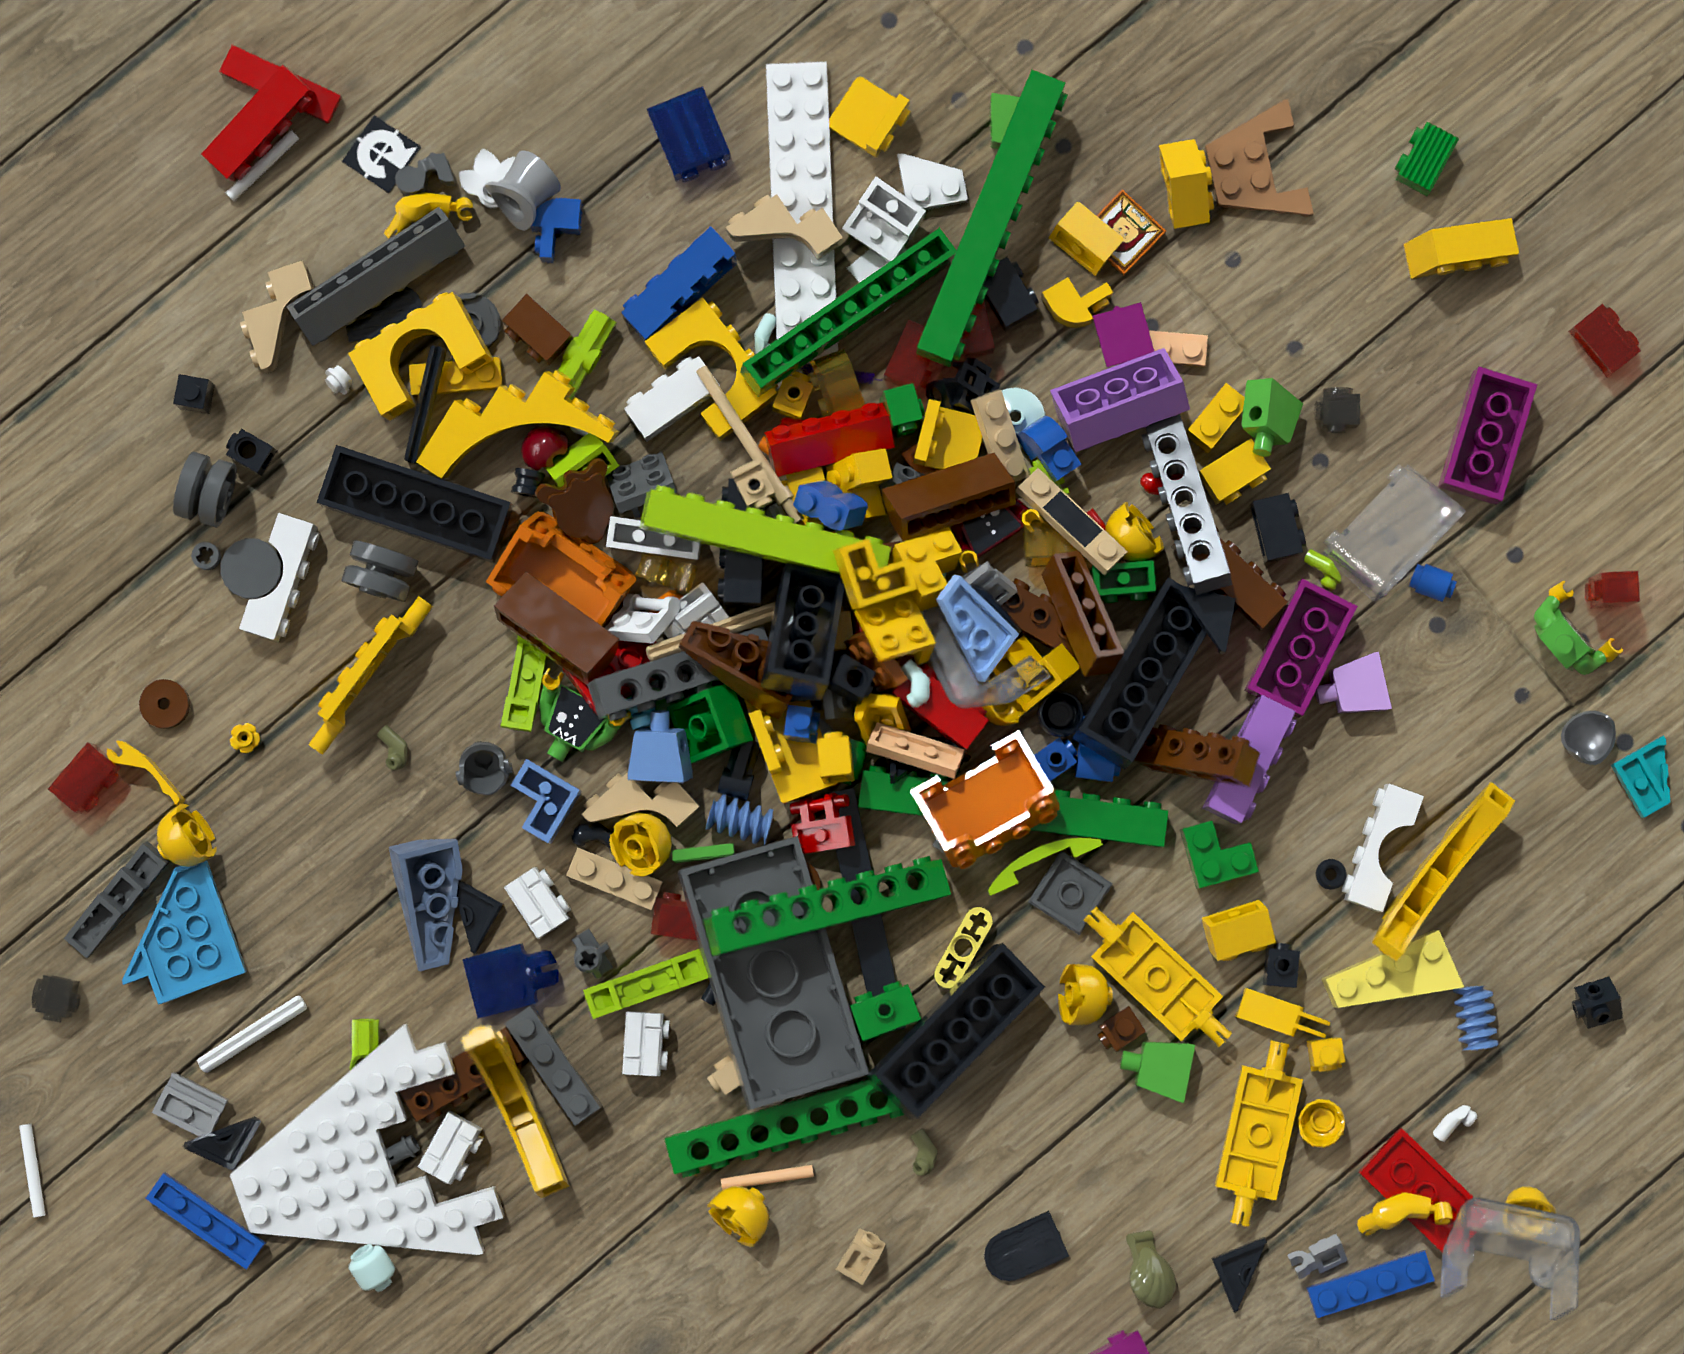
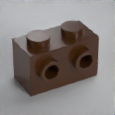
[502,293,573,365]

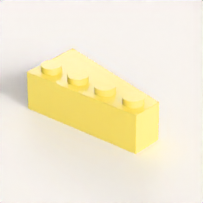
[1321,930,1464,1008]

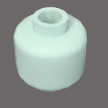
[349,1244,395,1292]

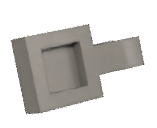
[1287,1234,1348,1280]

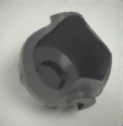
[455,741,513,795]

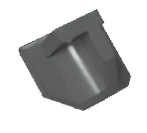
[571,928,613,979]

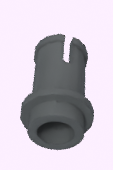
[386,1135,420,1167]

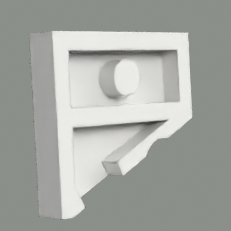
[897,153,968,210]

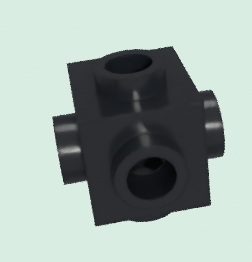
[1572,976,1623,1029]

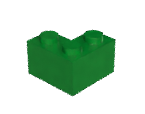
[1180,820,1259,889]

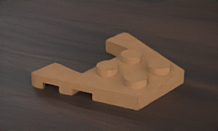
[1205,99,1313,217]

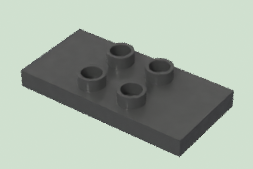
[677,836,869,1110]

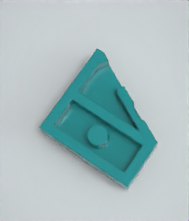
[1611,735,1671,818]

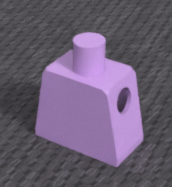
[1315,652,1392,713]

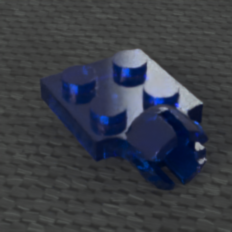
[462,943,559,1019]

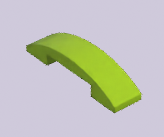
[501,635,547,732]
[987,838,1103,896]
[583,949,708,1019]

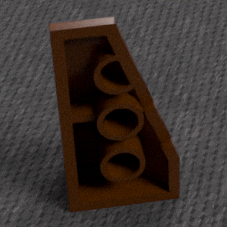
[678,621,793,720]

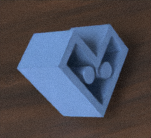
[511,759,582,844]

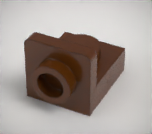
[1097,1006,1146,1052]

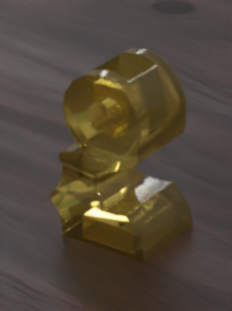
[635,552,698,594]

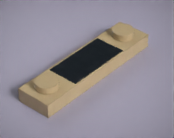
[1015,468,1127,575]

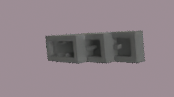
[64,841,170,958]

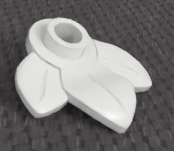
[459,149,515,208]

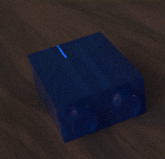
[647,86,731,182]

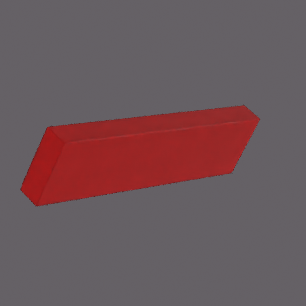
[219,45,342,124]

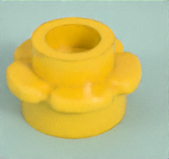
[230,723,260,753]

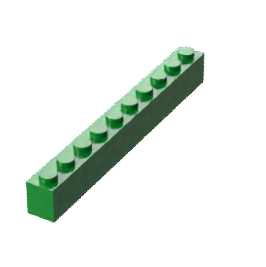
[916,69,1068,367]
[858,766,1169,848]

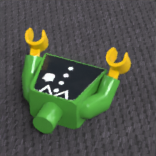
[1534,581,1623,675]
[539,668,631,762]

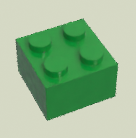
[667,684,753,764]

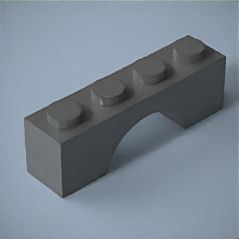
[504,1005,602,1125]

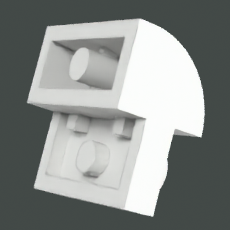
[842,177,926,262]

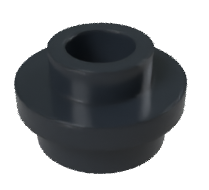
[1315,859,1347,890]

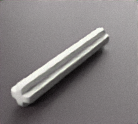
[197,996,307,1073]

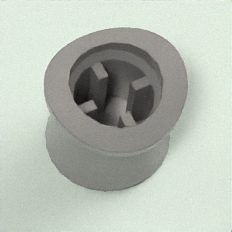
[485,150,561,230]

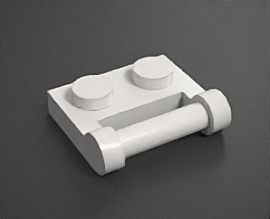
[605,594,681,643]

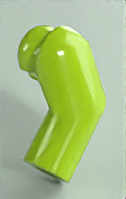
[1304,549,1341,591]

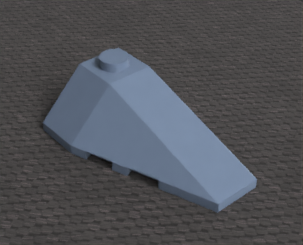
[389,839,463,972]

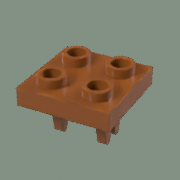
[844,631,913,692]

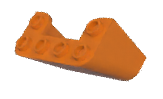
[910,730,1060,869]

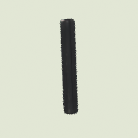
[404,345,447,464]

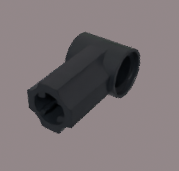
[717,740,760,801]

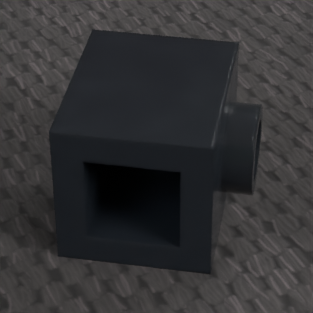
[1263,943,1300,988]

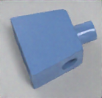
[627,710,693,783]

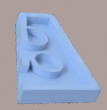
[936,575,1019,682]

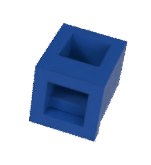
[784,705,820,744]
[1034,737,1078,782]

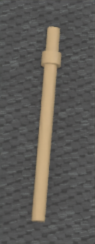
[696,365,804,524]

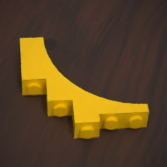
[416,370,620,479]
[1371,782,1515,961]
[461,1026,569,1198]

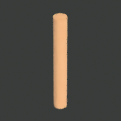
[721,1165,814,1190]

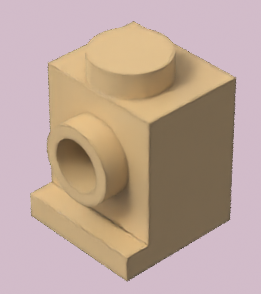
[731,458,776,509]
[707,1055,740,1095]

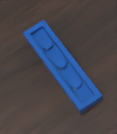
[145,1172,266,1269]
[1306,1250,1435,1318]

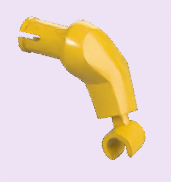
[384,193,473,239]
[1357,1192,1453,1236]

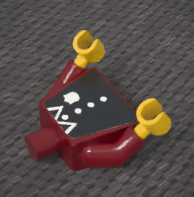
[951,499,1044,573]

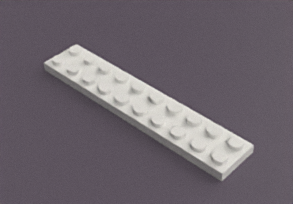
[766,62,839,364]

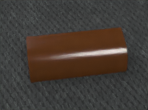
[882,452,1016,542]
[494,572,619,685]

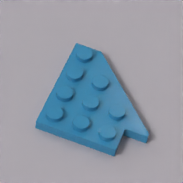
[122,860,247,1005]

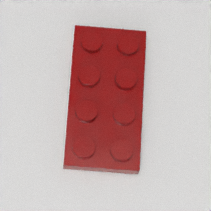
[1358,1128,1492,1259]

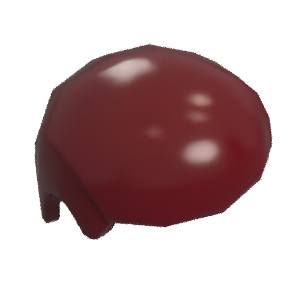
[521,425,568,470]

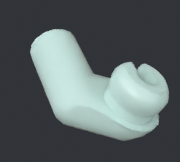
[755,313,776,354]
[901,660,930,707]

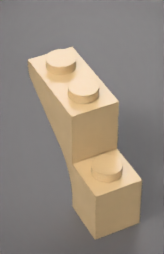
[726,194,843,260]
[240,261,314,374]
[582,773,701,828]

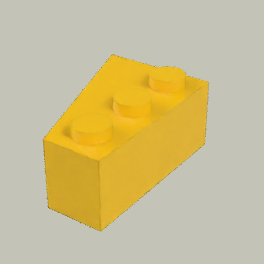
[1404,218,1519,279]

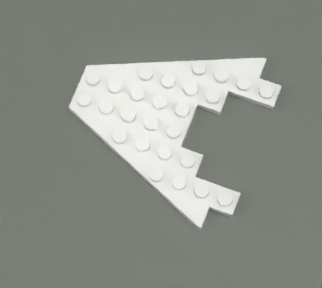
[230,1024,505,1255]

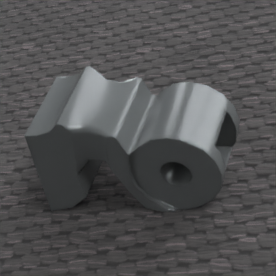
[395,152,457,196]

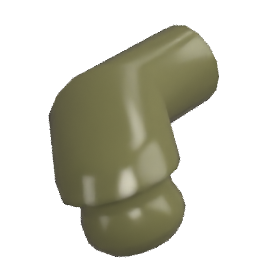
[377,725,407,771]
[910,1128,938,1176]

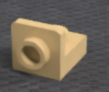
[836,1228,885,1285]

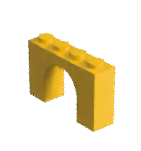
[348,292,494,421]
[645,297,779,441]

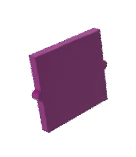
[1092,302,1154,367]

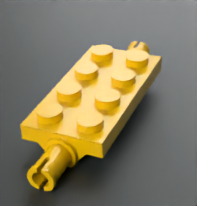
[308,596,433,755]
[1083,906,1232,1047]
[1215,1040,1303,1227]

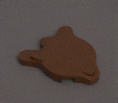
[535,458,614,544]

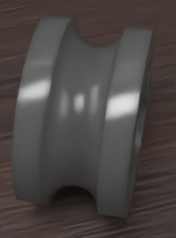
[191,542,221,570]

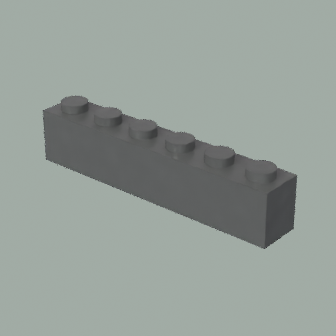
[286,207,465,346]

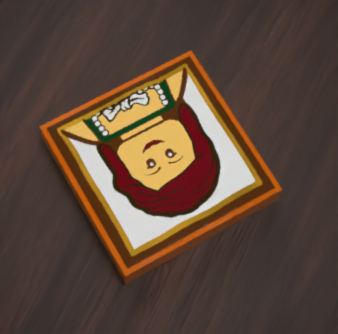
[1097,189,1166,276]

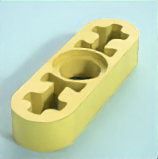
[934,907,992,988]

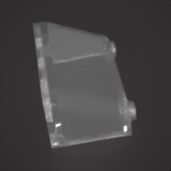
[1322,464,1466,603]

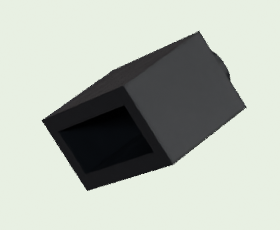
[984,257,1039,331]
[1250,493,1306,563]

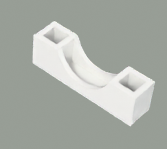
[239,513,319,642]
[1342,784,1424,912]

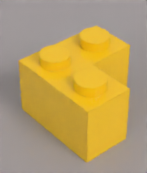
[1159,139,1214,229]
[826,449,893,522]
[888,527,962,612]
[833,539,918,610]
[993,635,1080,712]

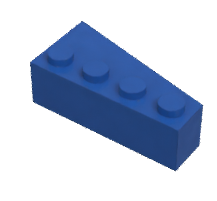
[621,226,737,341]

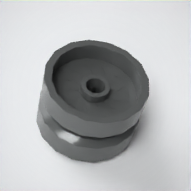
[173,452,237,528]
[341,540,419,602]

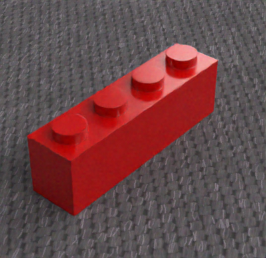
[201,64,315,182]
[764,402,895,477]

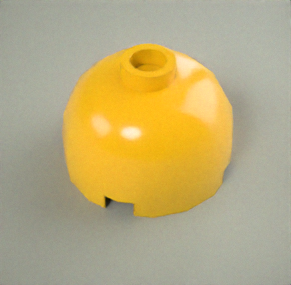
[1105,502,1164,562]
[157,804,217,867]
[609,813,672,877]
[1058,964,1113,1025]
[707,1186,769,1247]

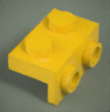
[854,694,911,746]

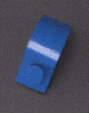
[530,198,583,263]
[1016,416,1081,482]

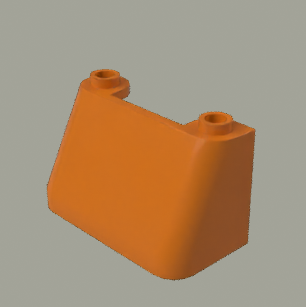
[486,512,636,627]

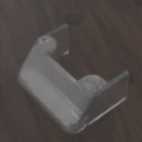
[921,564,1051,708]
[1440,1197,1580,1321]

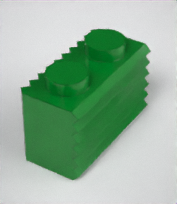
[1394,122,1459,196]

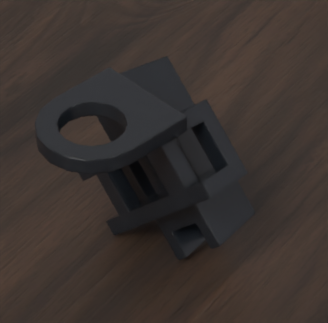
[926,358,1001,414]

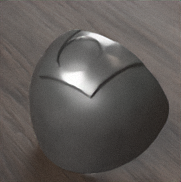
[1561,711,1616,765]

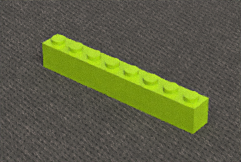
[639,486,891,575]

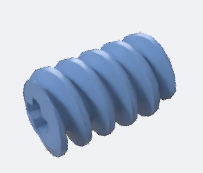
[705,794,773,846]
[1453,986,1499,1050]

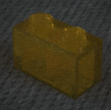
[808,348,865,417]

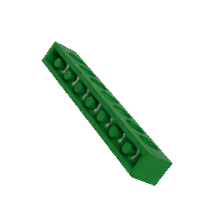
[740,228,957,397]
[703,856,951,957]
[664,1079,905,1178]

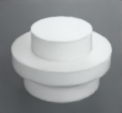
[325,365,353,394]

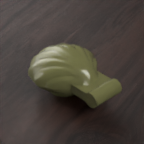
[1126,1230,1176,1309]

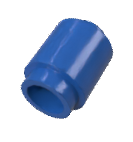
[1409,564,1457,602]

